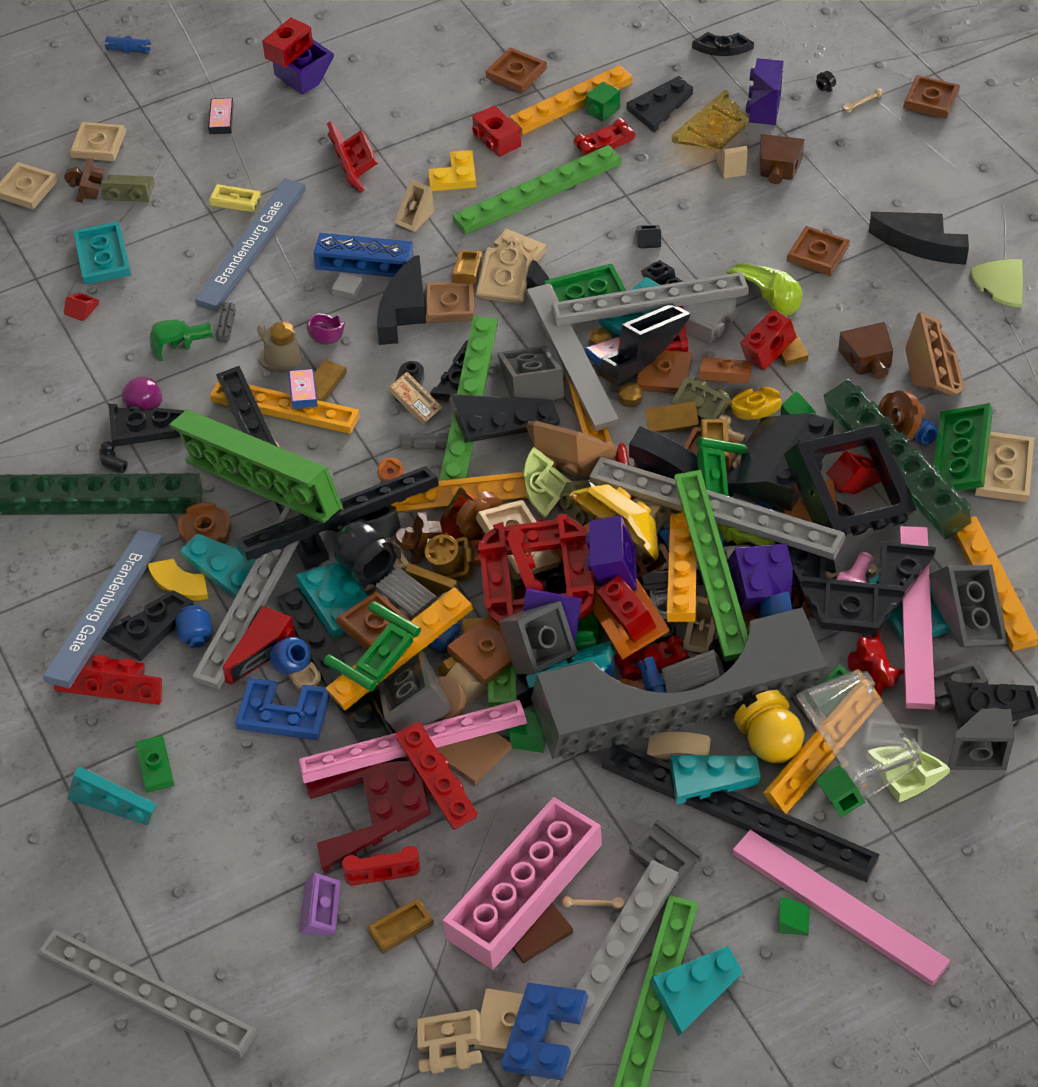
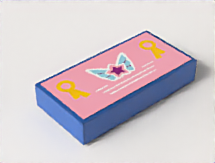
[585,336,620,367]
[288,369,317,409]

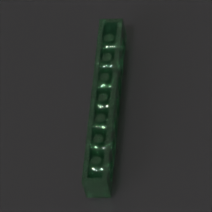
[823,379,972,540]
[0,473,203,515]

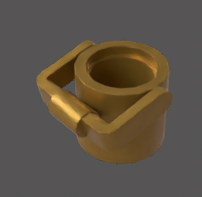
[424,534,474,581]

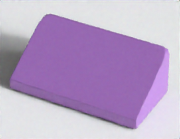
[300,872,341,935]

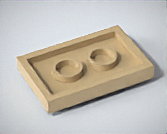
[975,432,1035,503]
[476,500,562,580]

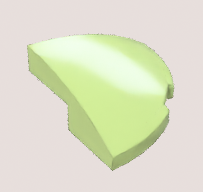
[971,259,1023,308]
[523,447,572,519]
[869,747,950,802]

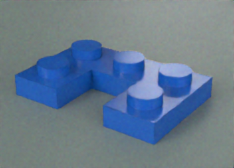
[235,678,331,740]
[501,983,588,1081]

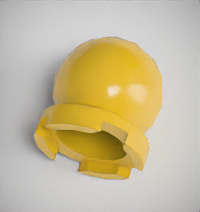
[734,690,805,764]

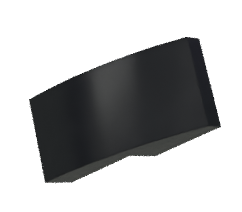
[641,260,684,285]

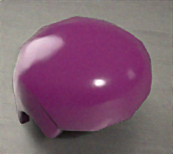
[306,313,345,345]
[121,377,163,411]

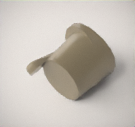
[257,324,302,373]

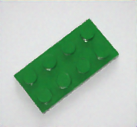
[930,403,993,495]

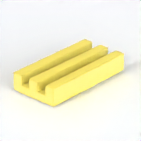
[209,184,261,213]

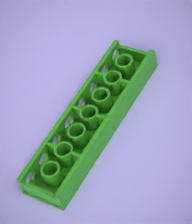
[169,409,343,523]

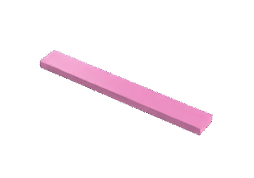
[899,526,935,710]
[299,700,527,783]
[733,830,950,987]

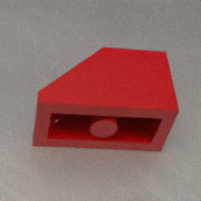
[826,450,881,495]

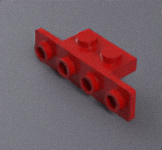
[326,121,378,192]
[54,655,162,705]
[395,722,478,830]

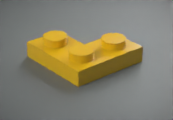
[429,150,476,191]

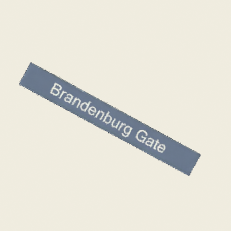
[195,178,306,311]
[43,530,163,688]

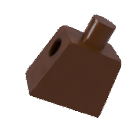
[759,134,805,184]
[838,322,893,379]

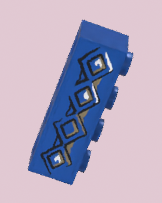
[313,233,414,277]

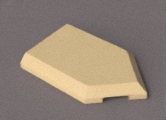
[476,235,533,304]

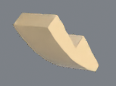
[647,732,711,760]

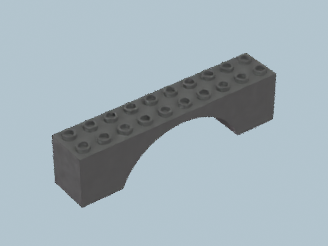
[531,608,827,759]

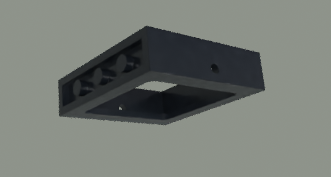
[784,425,917,537]

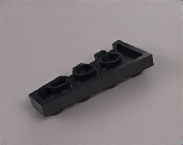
[449,394,560,443]

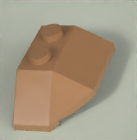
[905,312,965,396]
[526,421,618,477]

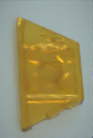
[672,90,748,150]

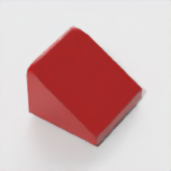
[64,293,99,321]

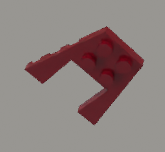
[306,761,431,873]

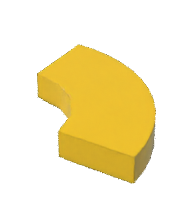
[148,558,209,601]

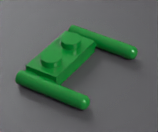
[696,437,747,496]
[324,601,421,692]

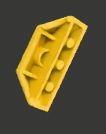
[569,485,659,561]

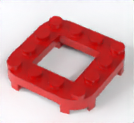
[479,514,595,626]

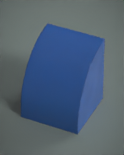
[758,592,792,618]

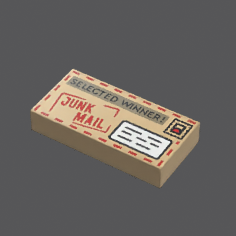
[388,372,442,425]

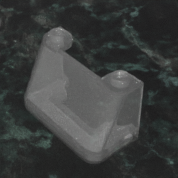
[795,669,922,800]

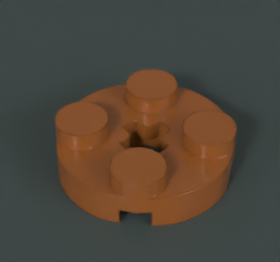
[877,390,925,441]
[456,491,505,541]
[177,502,231,544]

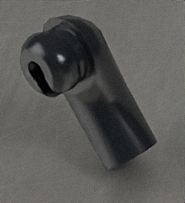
[99,441,128,473]

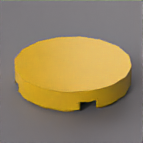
[731,387,782,420]

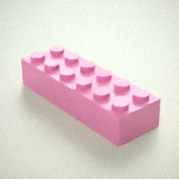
[443,797,602,970]

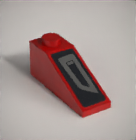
[222,606,295,685]

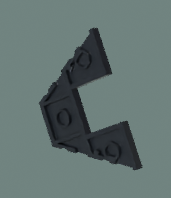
[773,541,936,635]

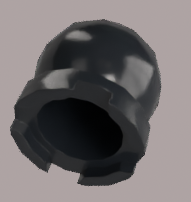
[333,521,401,589]

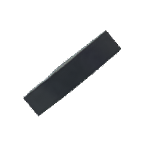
[869,211,969,265]
[377,255,426,345]
[599,303,690,386]
[629,426,734,497]

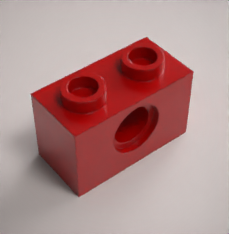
[262,17,313,68]
[472,105,521,157]
[740,309,797,371]
[596,575,657,643]

